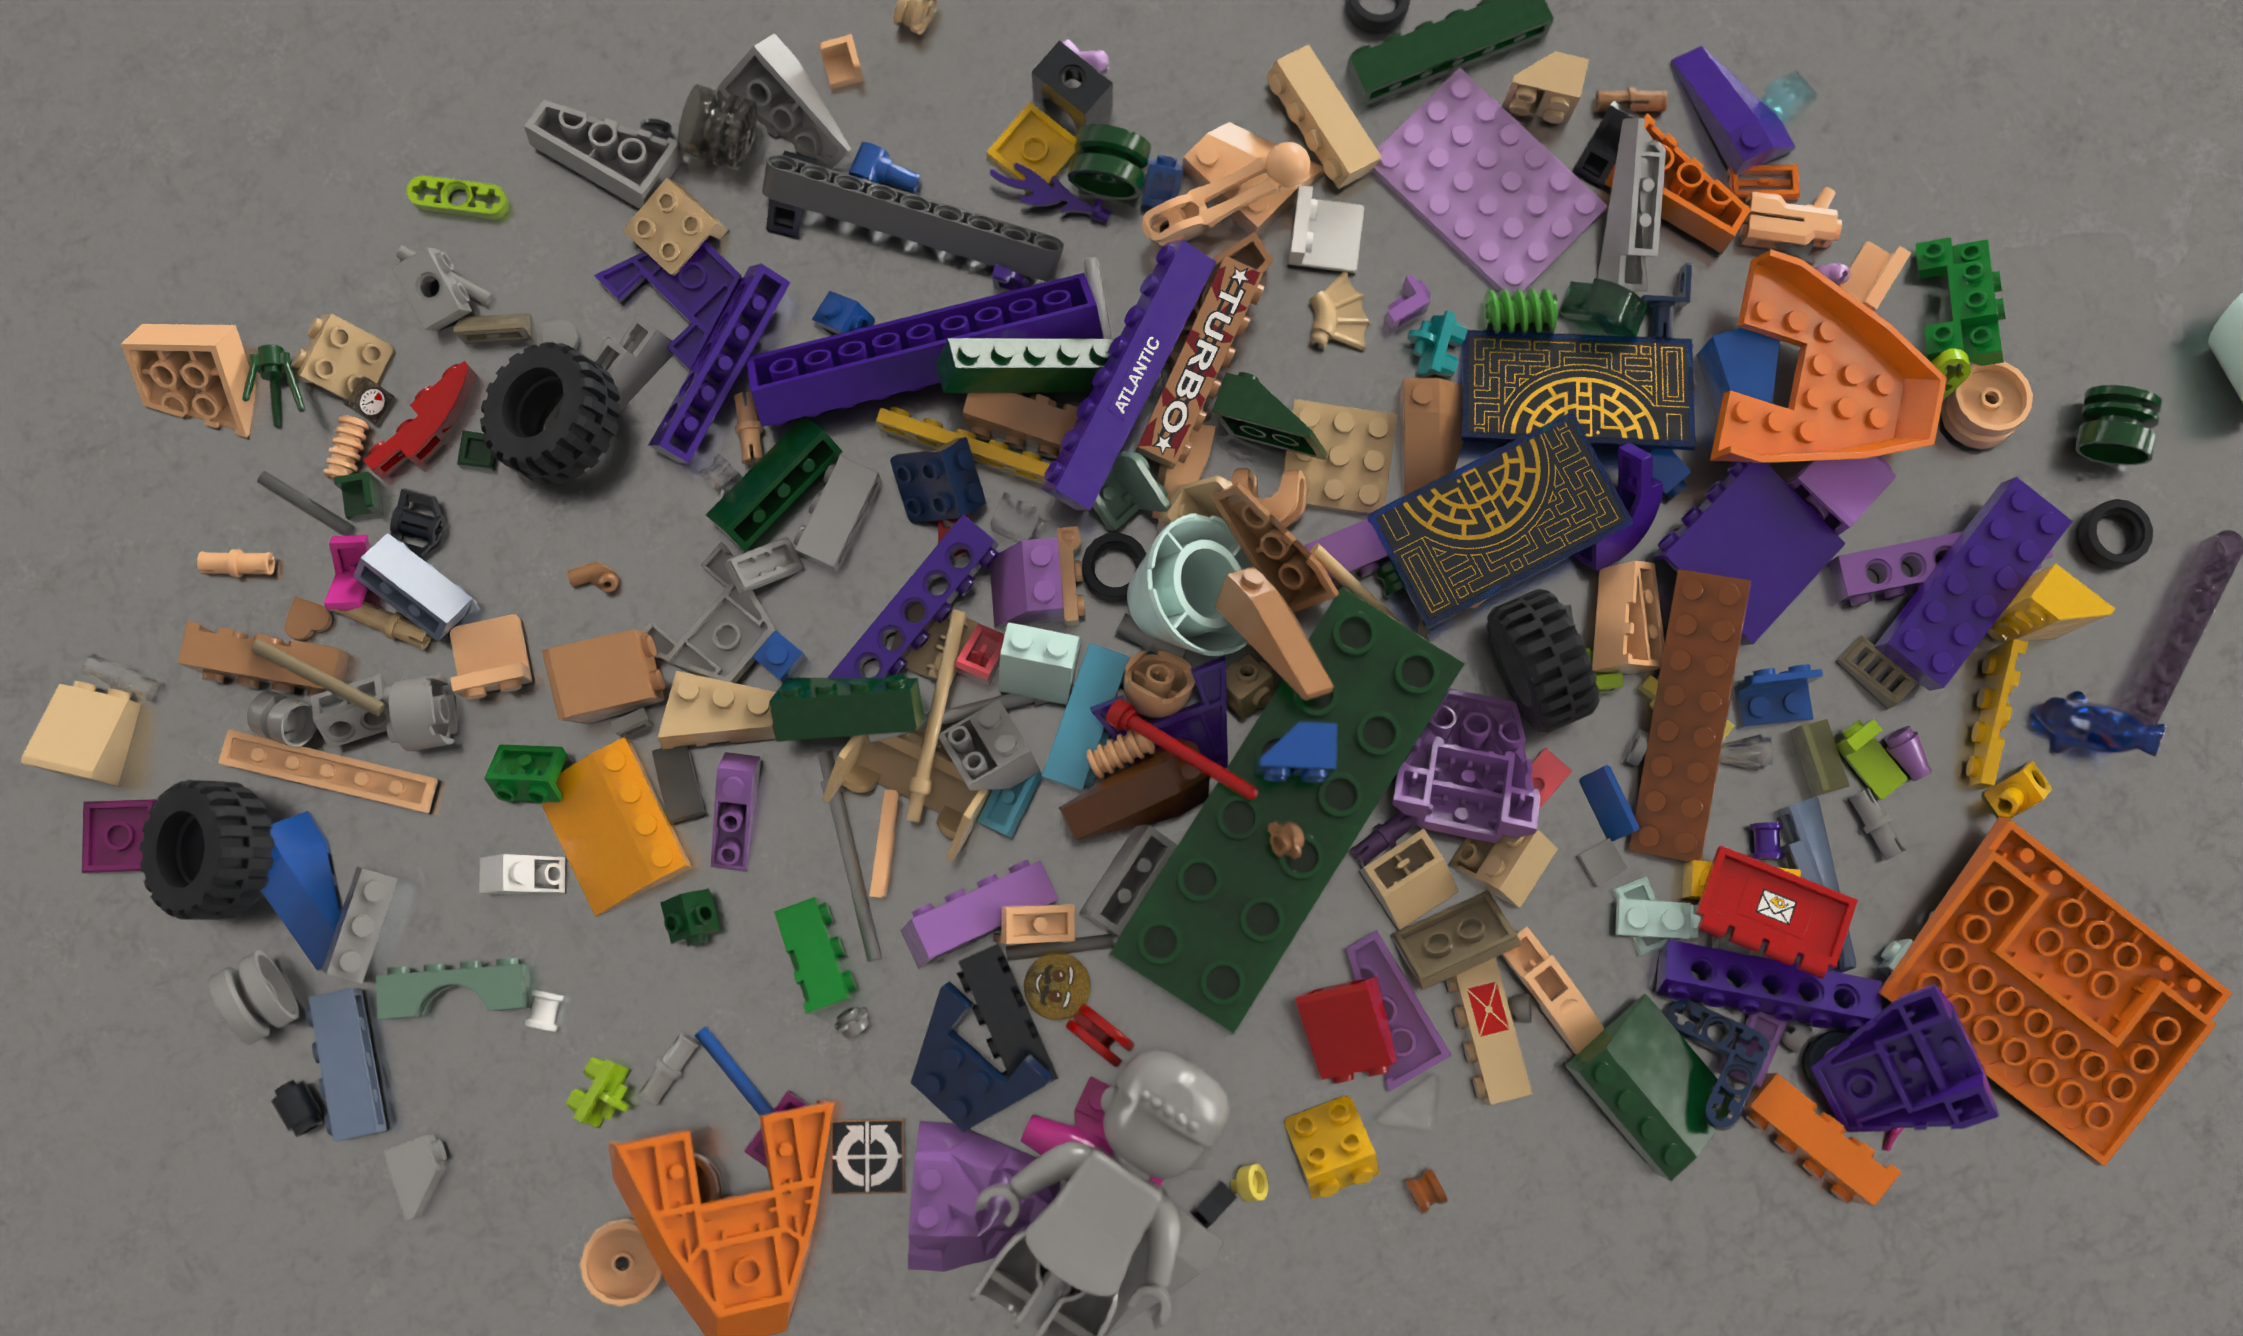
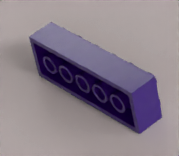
[1874,477,2073,691]

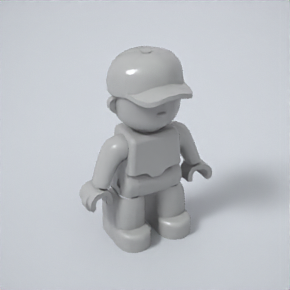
[969,1049,1230,1336]

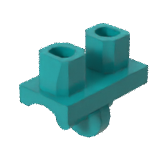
[1407,310,1468,377]

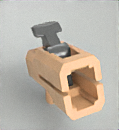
[1740,187,1842,266]

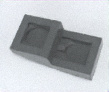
[652,745,705,824]

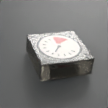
[344,376,395,425]

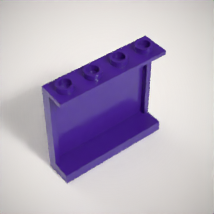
[1653,462,1846,646]

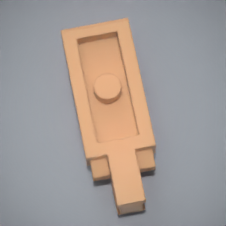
[1057,526,1085,627]

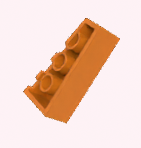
[1604,113,1751,254]
[1744,1073,1902,1206]

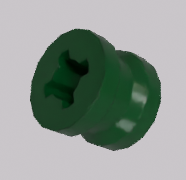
[1375,560,1413,598]

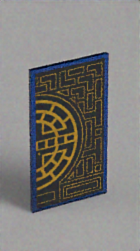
[1460,330,1697,451]
[1367,411,1634,629]

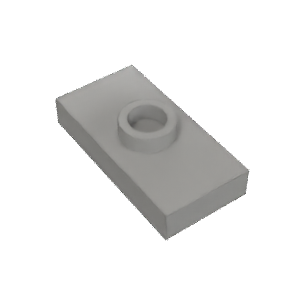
[724,536,804,595]

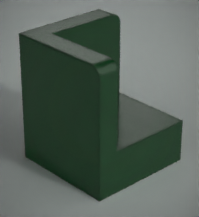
[334,471,384,520]

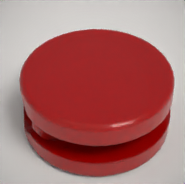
[1065,1003,1135,1068]

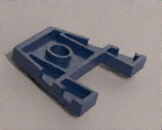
[911,981,1054,1132]

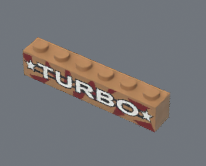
[1134,255,1265,469]

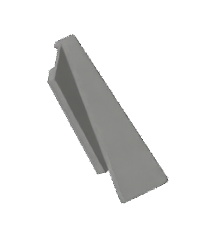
[1596,118,1666,292]
[545,315,673,430]

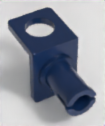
[1637,263,1692,340]

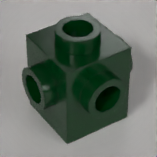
[660,888,720,947]

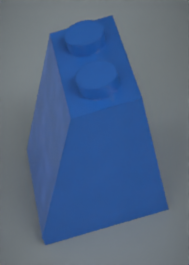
[1697,328,1780,421]

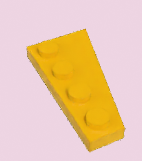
[1966,639,2028,789]

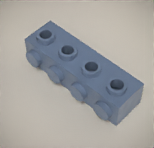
[306,987,387,1142]

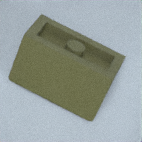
[1790,719,1850,797]

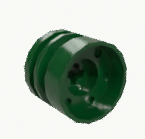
[2076,385,2162,465]

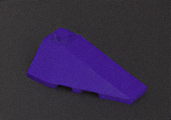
[1671,46,1796,175]

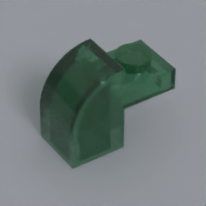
[1560,278,1648,337]

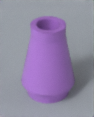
[1884,726,1932,781]

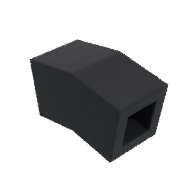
[1190,1180,1237,1229]

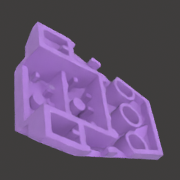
[1392,688,1541,843]
[908,1121,1061,1272]

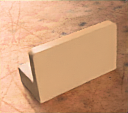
[1839,241,1911,311]
[993,904,1075,944]

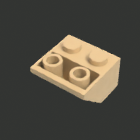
[1502,51,1589,124]
[1360,828,1459,930]
[1449,829,1558,908]

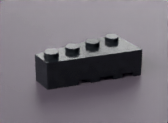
[957,943,1059,1083]

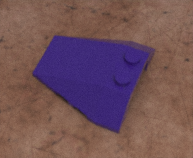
[1812,984,1999,1132]

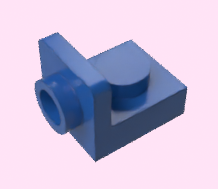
[1141,155,1183,207]

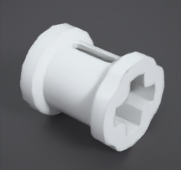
[524,990,564,1032]

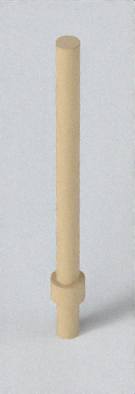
[905,610,966,823]

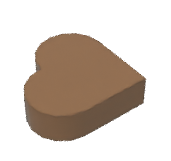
[284,597,333,641]

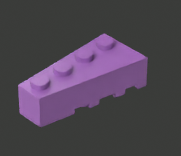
[900,860,1059,969]

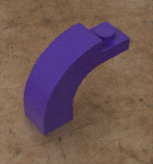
[1574,443,1663,571]

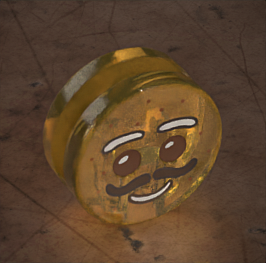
[1024,953,1091,1020]

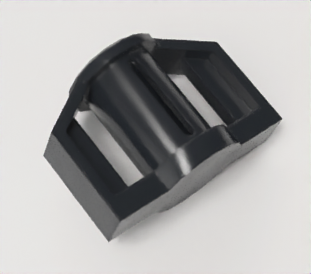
[390,488,444,558]

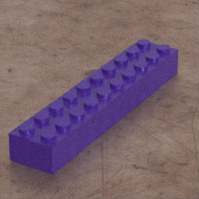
[747,273,1104,427]

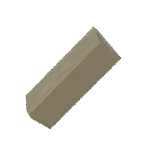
[454,313,532,343]

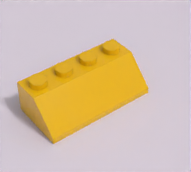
[1988,563,2115,642]

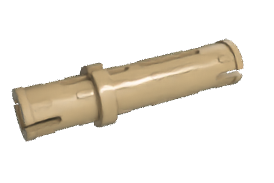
[328,601,432,650]

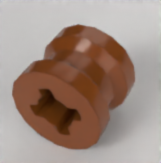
[1405,1169,1448,1214]

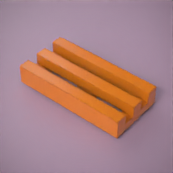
[1728,164,1800,201]

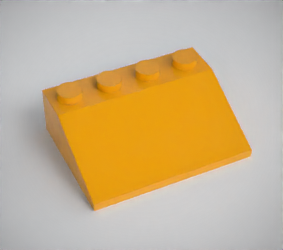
[541,737,693,917]

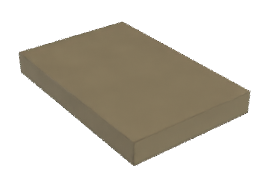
[1391,891,1521,990]

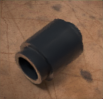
[271,1080,323,1137]

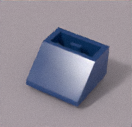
[1256,722,1337,783]

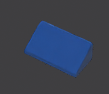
[1579,765,1639,841]

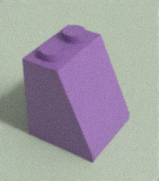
[1788,456,1897,535]
[990,538,1065,628]

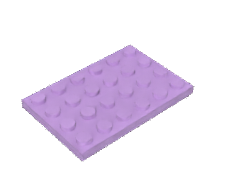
[1372,68,1608,297]

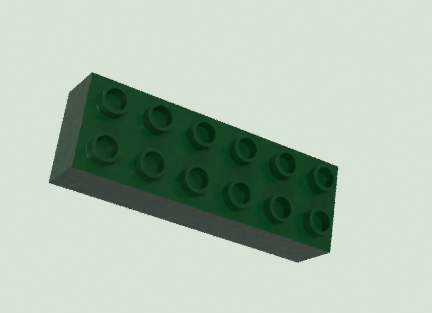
[1108,587,1465,1035]

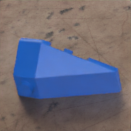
[261,811,342,971]

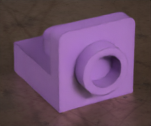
[1384,274,1431,333]

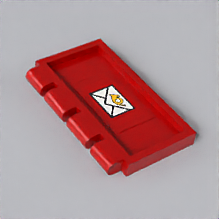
[1695,846,1858,979]

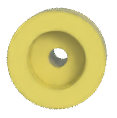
[1230,1164,1269,1203]

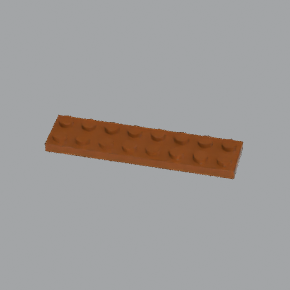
[1629,569,1752,862]

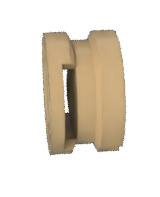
[893,0,938,35]

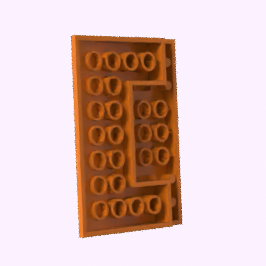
[1878,816,2232,1167]

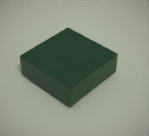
[457,431,496,471]

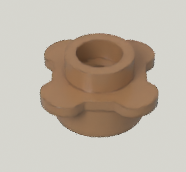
[1268,821,1304,859]

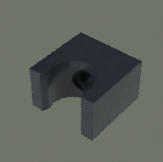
[1032,40,1113,132]

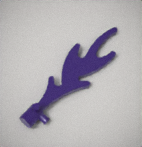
[989,163,1111,224]

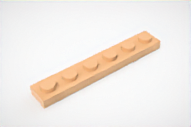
[218,729,438,814]

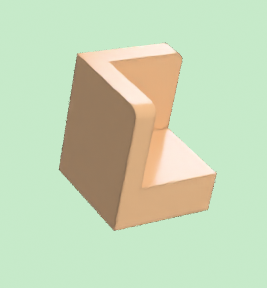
[819,34,864,90]

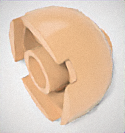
[1123,650,1195,719]

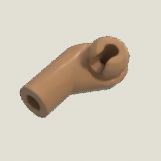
[567,561,619,593]

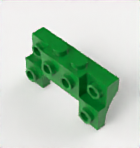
[1915,237,2006,366]

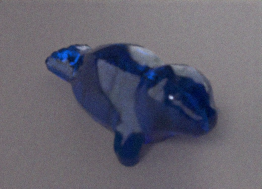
[2035,691,2166,757]

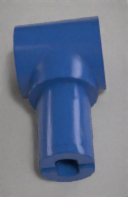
[848,142,920,194]

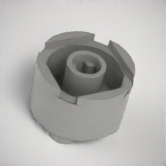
[383,674,458,752]

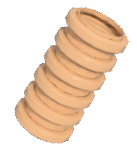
[322,415,369,480]
[1086,729,1156,779]

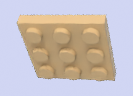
[1283,399,1397,517]

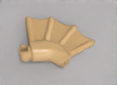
[1309,272,1370,350]

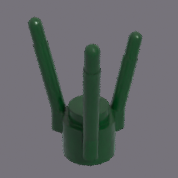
[242,344,305,428]

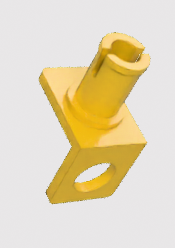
[1984,760,2052,819]

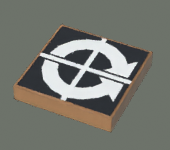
[831,1119,905,1195]

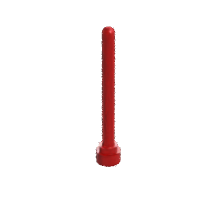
[1106,698,1258,800]

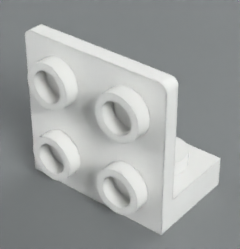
[1288,185,1364,273]

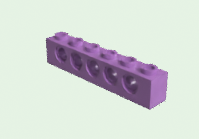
[1829,531,2053,606]

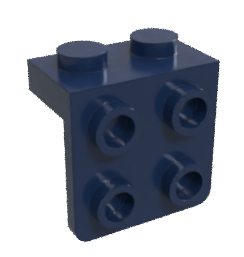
[890,437,986,522]

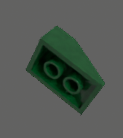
[1212,372,1328,460]

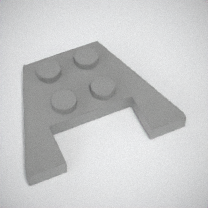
[642,542,776,683]

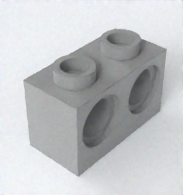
[311,674,391,749]

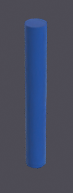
[694,1026,773,1115]

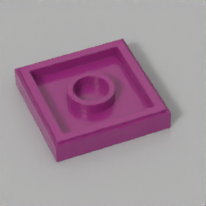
[82,799,159,874]

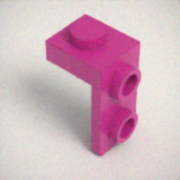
[324,535,370,611]

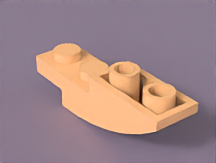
[1152,403,1216,530]
[1502,927,1605,1055]

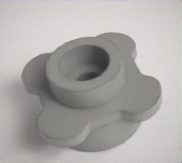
[834,1006,870,1039]

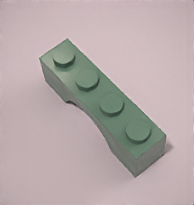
[376,958,531,1020]

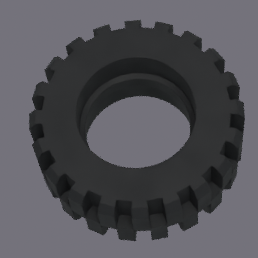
[480,342,621,485]
[1487,589,1599,733]
[140,780,275,920]

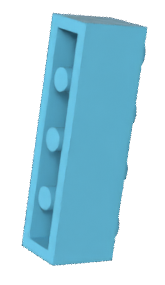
[1042,643,1130,794]

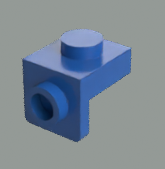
[812,291,875,334]

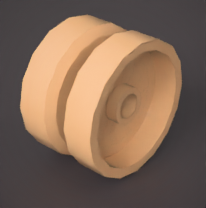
[1941,362,2033,449]
[580,1218,661,1306]

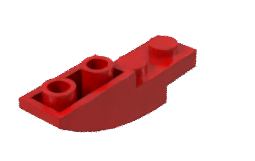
[363,361,477,479]

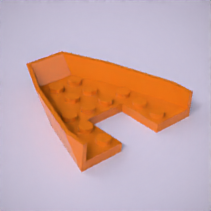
[1710,249,1947,463]
[608,1099,834,1336]

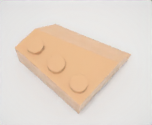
[1182,123,1325,236]
[121,324,256,438]

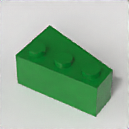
[774,897,857,1015]

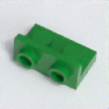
[484,744,568,803]

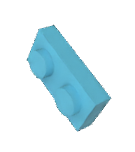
[977,772,1042,838]

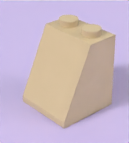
[20,680,142,786]

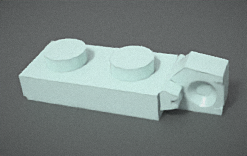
[1615,898,1701,940]

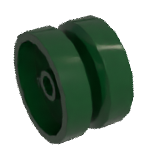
[1068,124,1151,200]

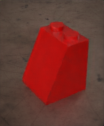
[1295,976,1397,1084]

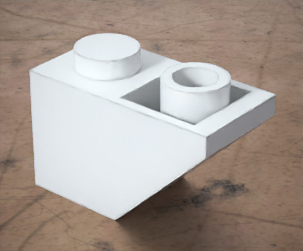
[479,854,565,894]

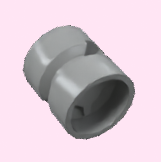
[247,691,317,747]

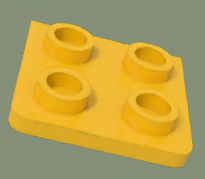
[1284,1096,1380,1200]

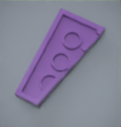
[1346,930,1452,1092]

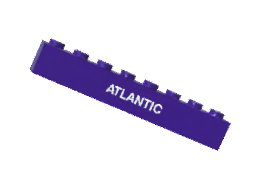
[1042,240,1216,510]

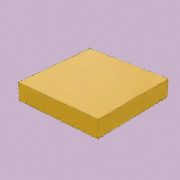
[986,102,1077,186]

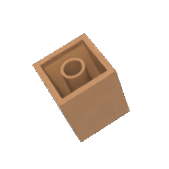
[541,629,665,725]

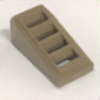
[1837,635,1918,709]

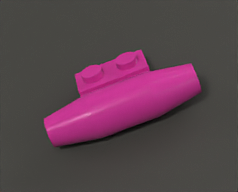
[1020,1076,1163,1186]

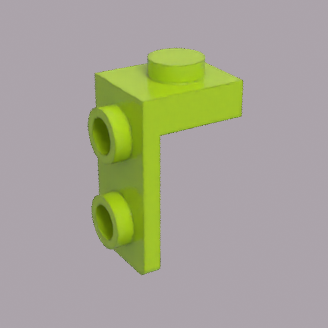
[1836,719,1907,800]

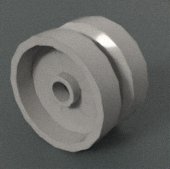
[209,950,299,1045]

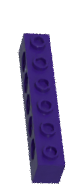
[648,263,791,463]
[827,514,999,678]
[1656,939,1882,1034]

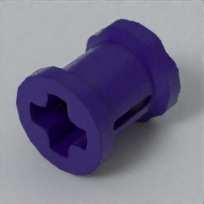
[1750,822,1785,861]

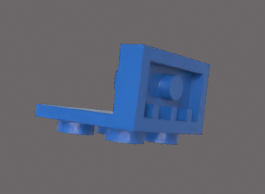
[1734,664,1823,728]

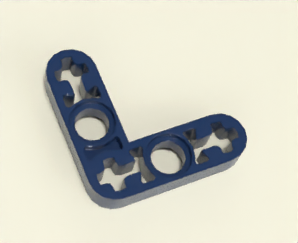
[1668,1000,1769,1131]

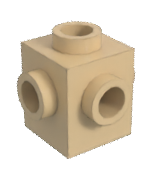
[1226,654,1274,719]

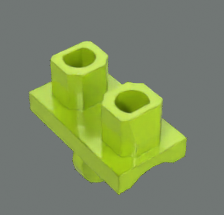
[566,1058,630,1128]

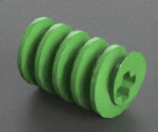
[1483,289,1558,334]

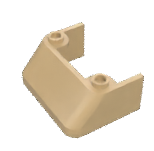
[822,729,991,862]

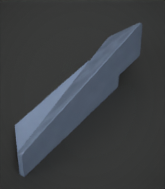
[1779,797,1857,973]

